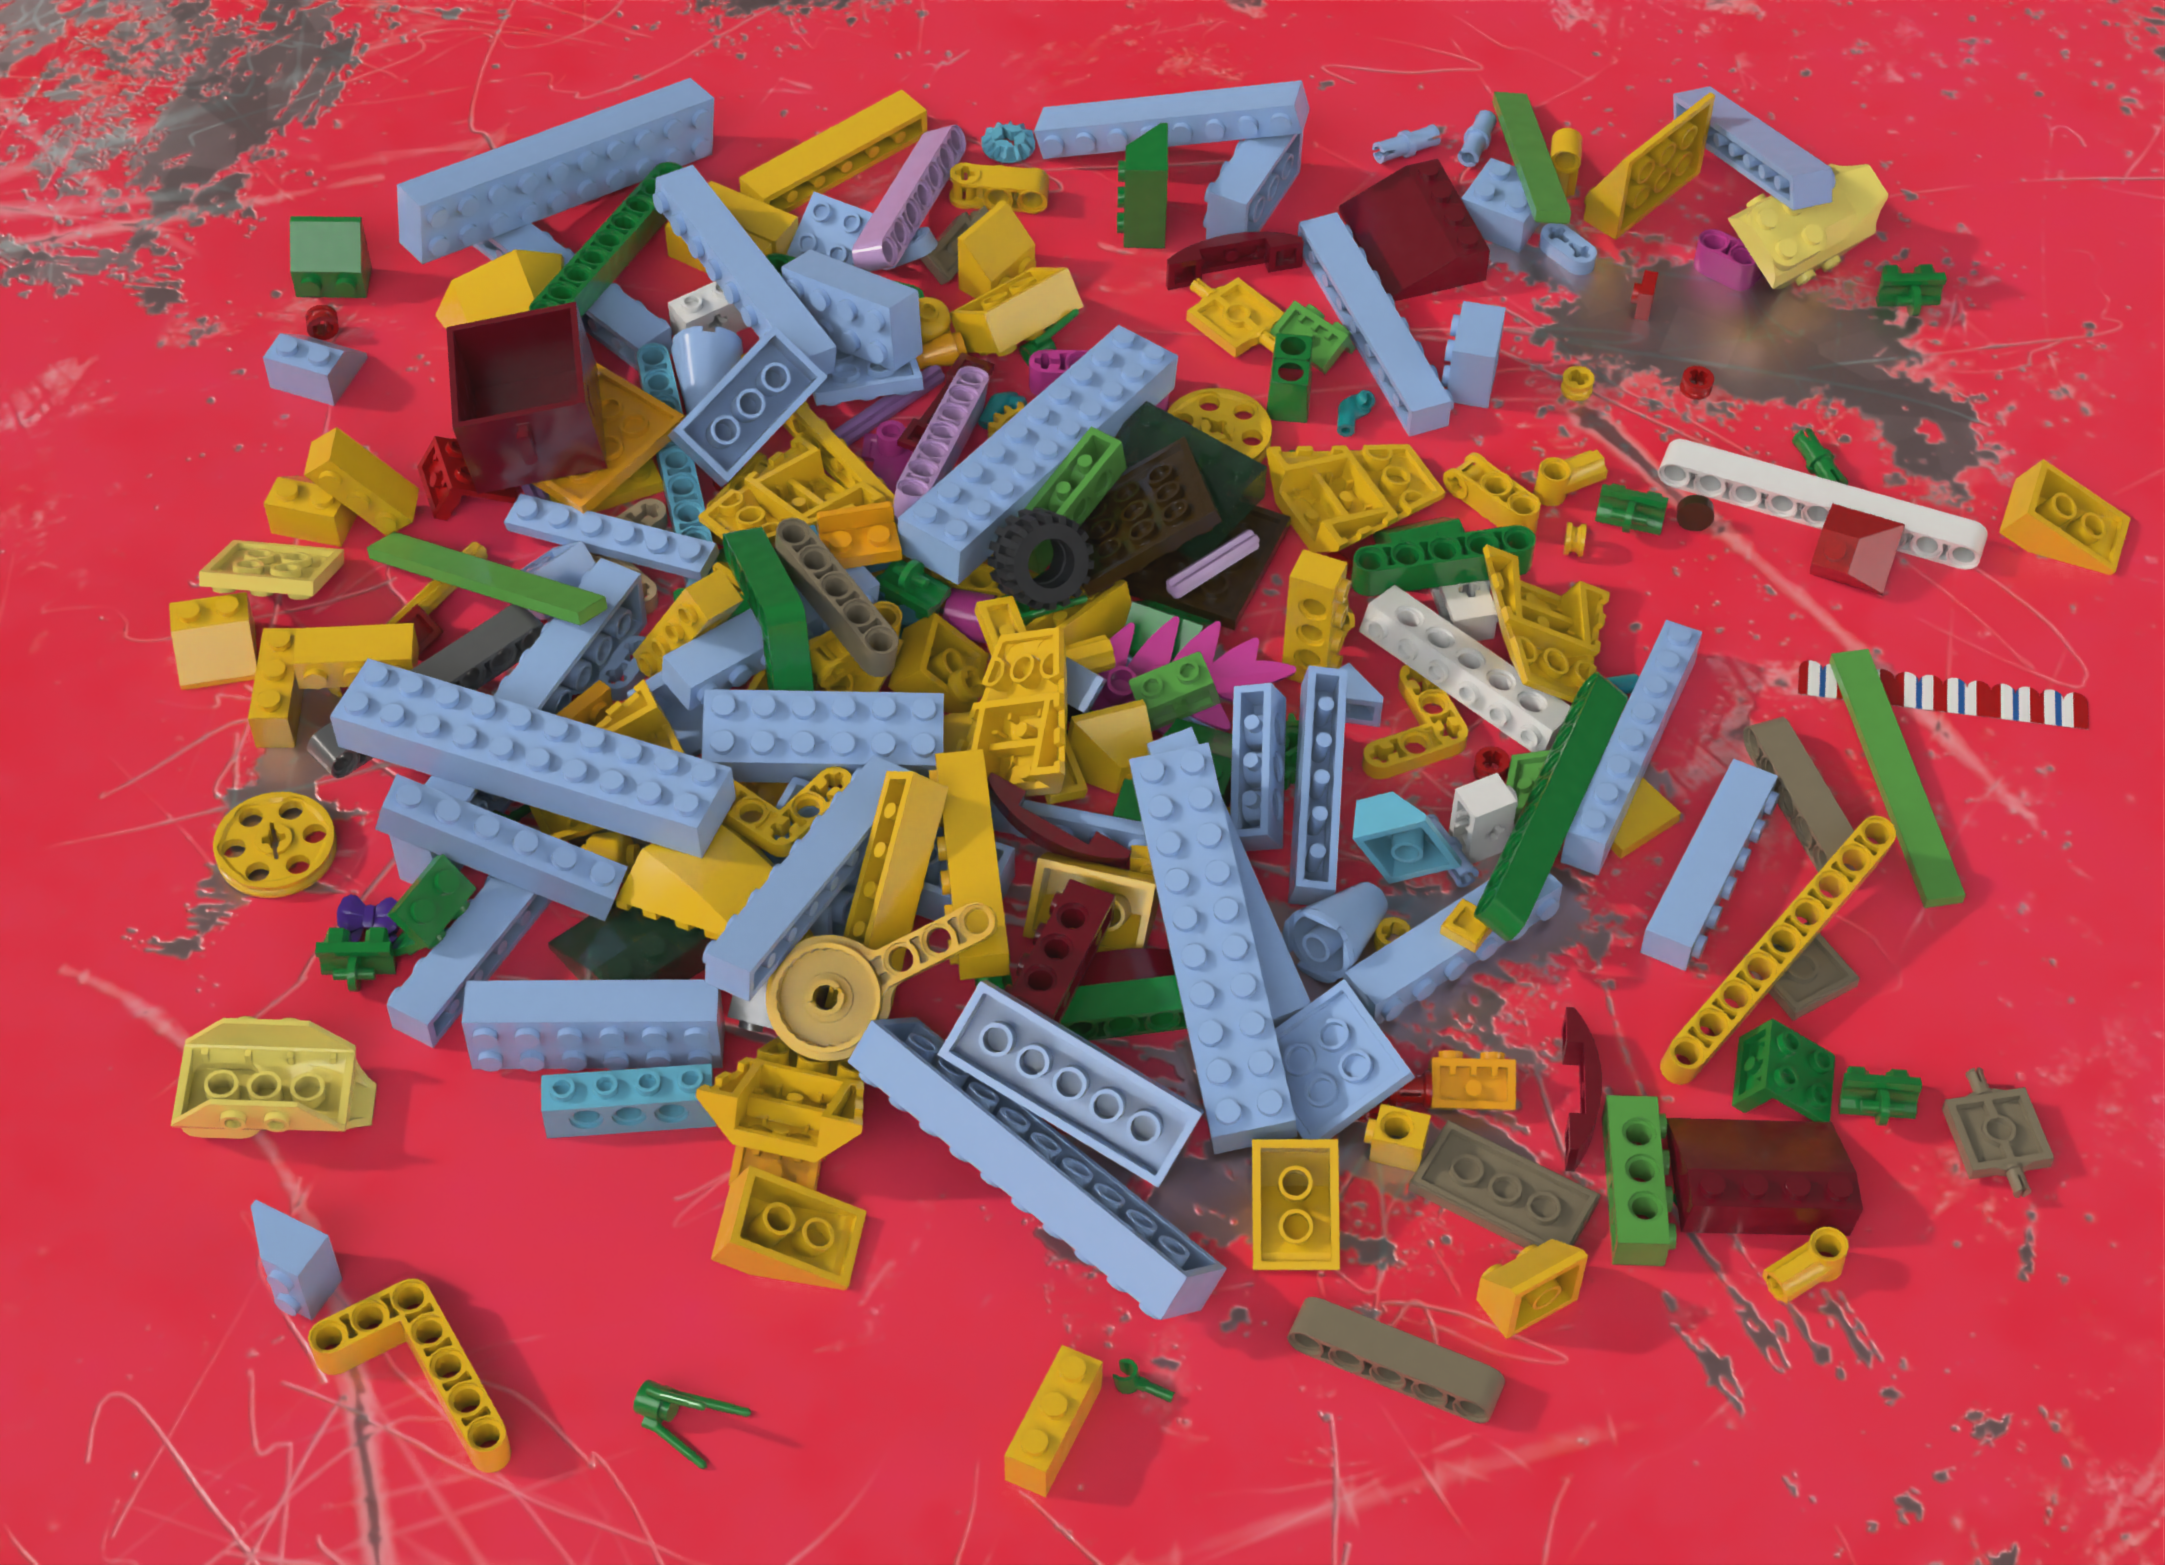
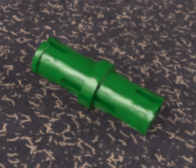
[1792,428,1848,485]

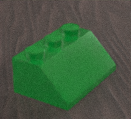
[1117,123,1168,248]

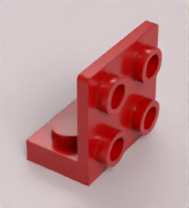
[417,436,518,521]

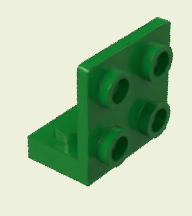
[1732,1018,1835,1122]

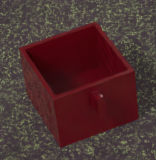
[446,302,608,494]

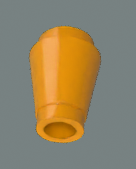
[916,330,967,370]

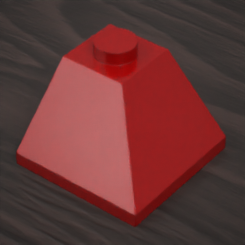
[1810,503,1905,595]

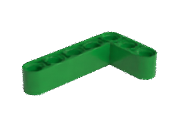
[723,526,814,691]

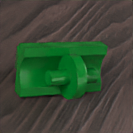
[1876,264,1947,316]
[1595,483,1669,535]
[875,559,951,620]
[315,927,397,992]
[1838,1066,1922,1126]

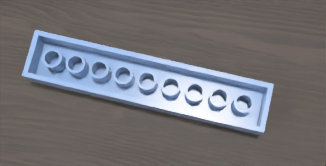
[397,78,714,264]
[897,325,1178,585]
[389,558,647,884]
[330,658,736,858]
[1129,742,1297,1154]
[848,1017,1227,1320]

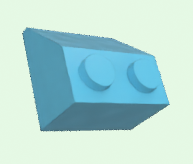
[1352,791,1462,884]

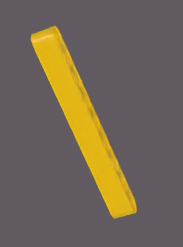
[1660,815,1896,1085]

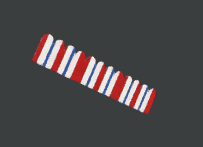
[1798,660,2089,730]

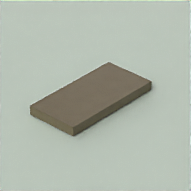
[1408,1120,1601,1248]

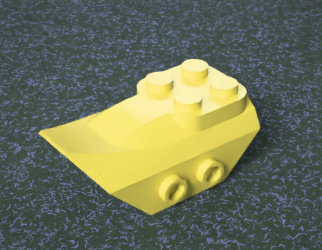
[1727,164,1888,289]
[171,1016,377,1139]

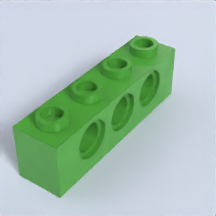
[1018,426,1127,574]
[1601,1095,1677,1266]

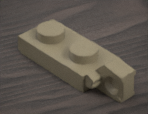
[920,206,989,285]

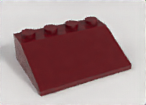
[1339,159,1490,302]
[1666,1118,1863,1236]

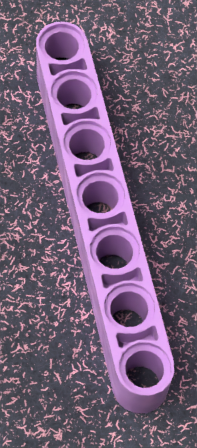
[852,124,966,272]
[893,366,989,525]

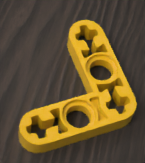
[1362,664,1468,779]
[723,767,852,857]

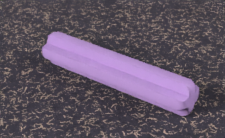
[1166,529,1260,599]

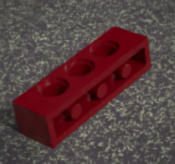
[1004,879,1115,1024]

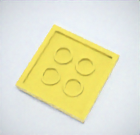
[199,540,344,600]

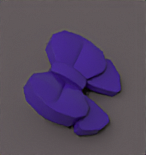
[337,894,400,944]

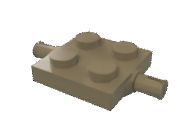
[1942,1067,2054,1198]

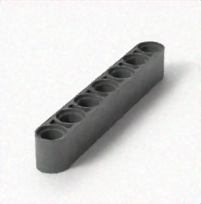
[307,604,544,778]

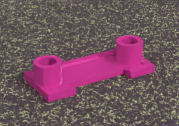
[861,420,913,495]

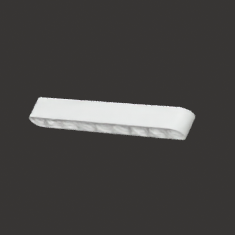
[1658,439,1988,570]

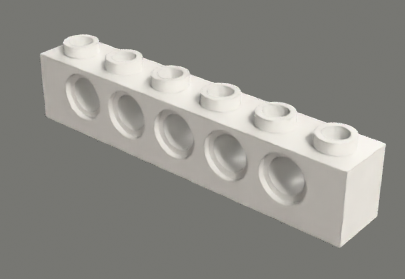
[1359,585,1571,752]

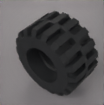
[987,508,1094,611]

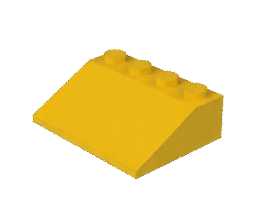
[1583,92,1715,240]

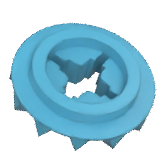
[981,121,1035,163]

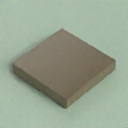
[1744,922,1860,1021]

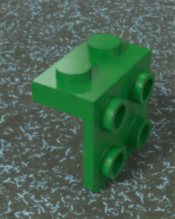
[387,854,477,957]

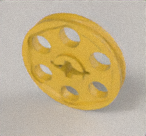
[1163,388,1272,478]
[213,792,337,898]

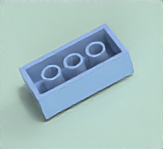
[1203,133,1303,240]
[781,250,923,371]
[667,325,828,487]

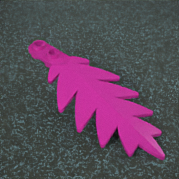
[1067,616,1296,735]

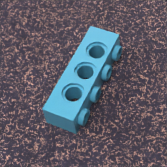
[541,1063,716,1138]

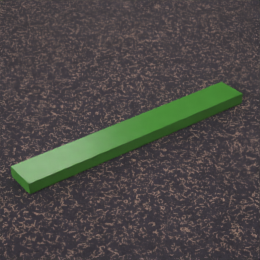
[1492,92,1571,224]
[367,532,607,626]
[1829,649,1966,908]

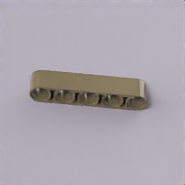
[774,518,899,677]
[1743,717,1856,872]
[1287,1297,1505,1423]

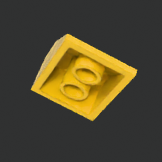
[1999,459,2130,575]
[1252,1139,1340,1270]
[711,1165,867,1290]

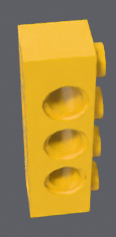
[1282,549,1351,683]
[632,568,743,678]

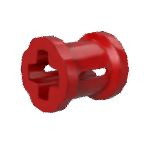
[1388,1070,1432,1108]

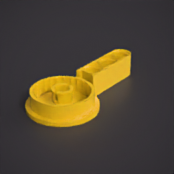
[766,902,998,1061]

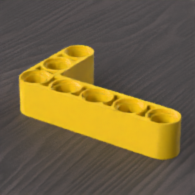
[308,1279,511,1473]

